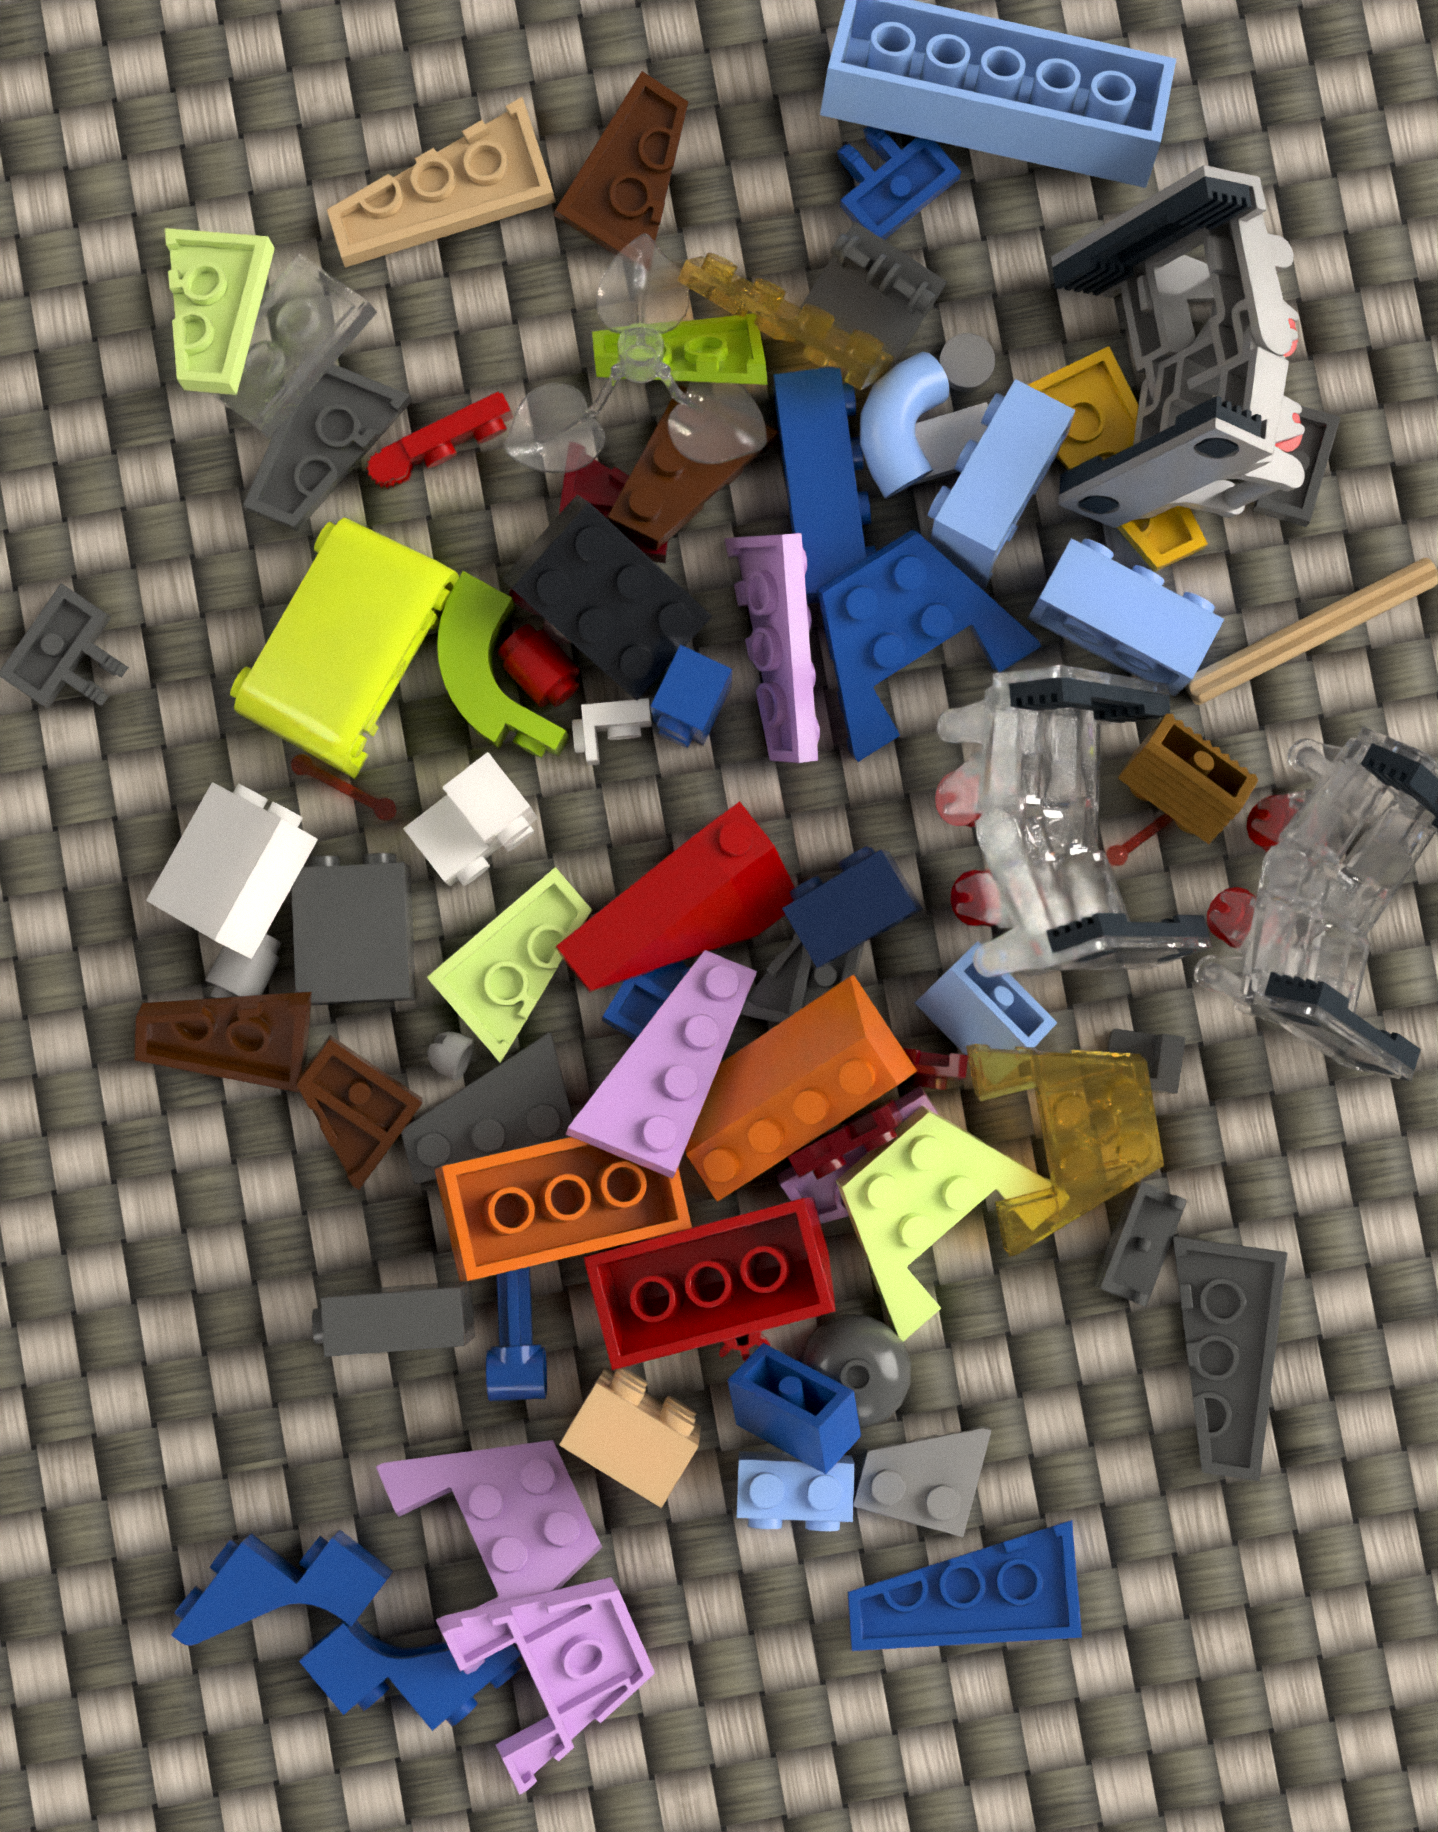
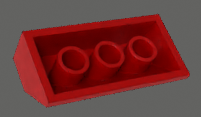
[583,1197,836,1370]

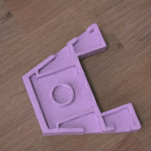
[376,1440,602,1675]
[436,1577,655,1795]

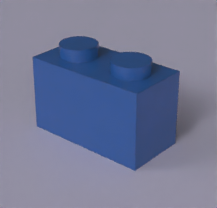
[650,644,732,748]
[727,1343,861,1474]

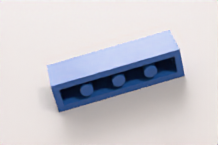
[773,366,876,604]

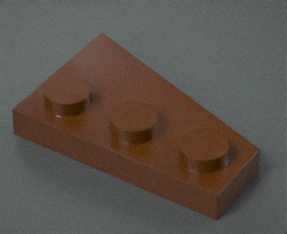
[554,71,688,276]
[607,384,779,551]
[135,991,312,1093]

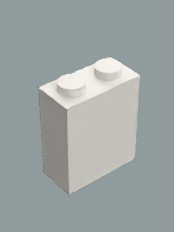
[146,782,318,959]

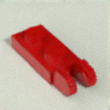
[366,391,514,489]

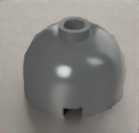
[799,1314,911,1429]

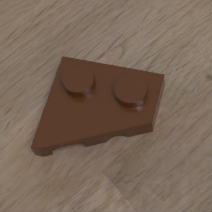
[296,1035,423,1190]

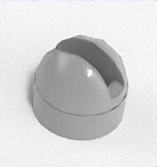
[427,1031,476,1081]

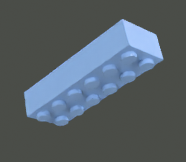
[820,0,1176,188]

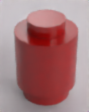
[498,624,580,707]

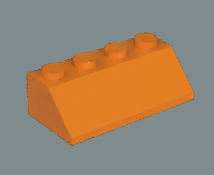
[685,974,917,1202]

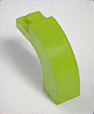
[437,571,569,758]

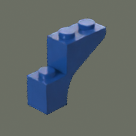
[171,1530,393,1646]
[299,1620,522,1731]

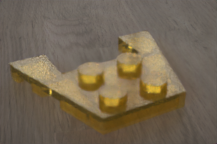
[966,1044,1164,1257]

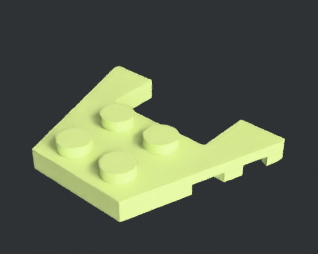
[836,1106,1069,1342]

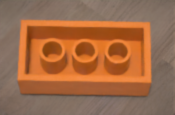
[435,1137,692,1282]

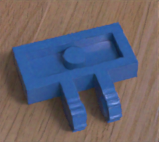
[836,126,961,240]

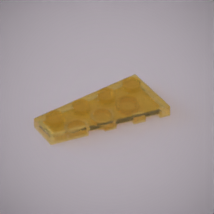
[677,253,894,390]

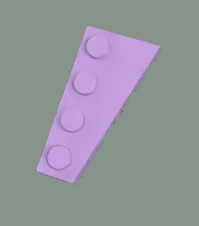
[724,533,820,763]
[566,950,757,1179]

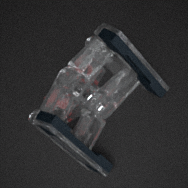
[935,665,1213,977]
[1194,727,1438,1081]

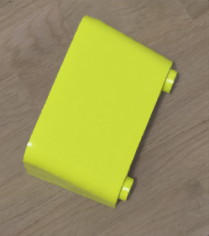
[230,517,459,779]

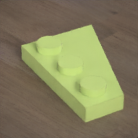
[165,228,275,395]
[427,867,592,1063]

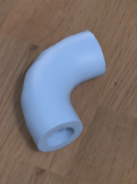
[860,352,949,499]

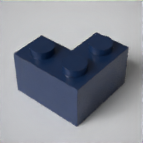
[782,846,923,968]

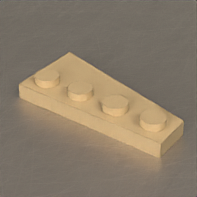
[327,97,556,268]

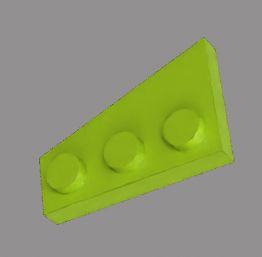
[592,313,768,385]

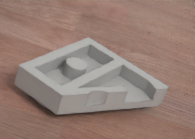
[853,1426,992,1537]

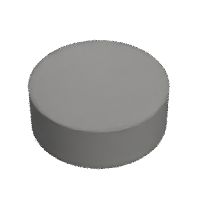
[939,333,995,392]

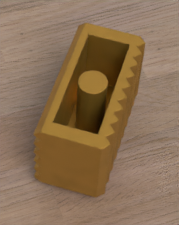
[1118,714,1258,844]

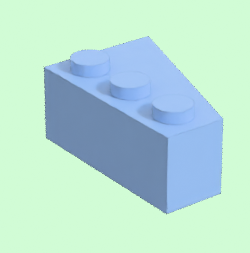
[928,379,1076,589]

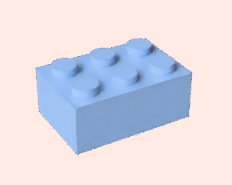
[1027,538,1224,696]

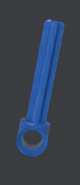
[486,1267,547,1401]

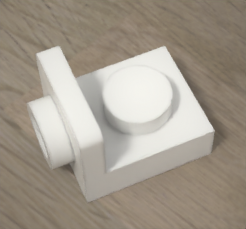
[572,698,652,765]

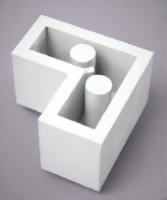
[403,752,538,886]

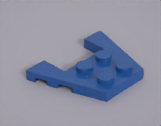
[817,529,1041,762]

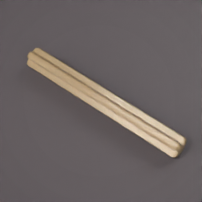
[1185,558,1438,705]

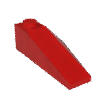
[555,801,795,993]

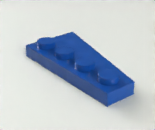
[847,1520,1082,1651]

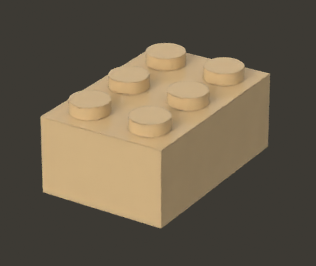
[559,1367,701,1508]

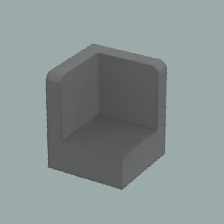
[1102,1029,1186,1094]

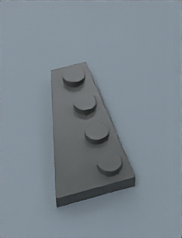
[1173,1236,1288,1481]

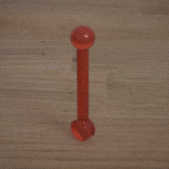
[291,754,397,821]
[1106,813,1174,866]

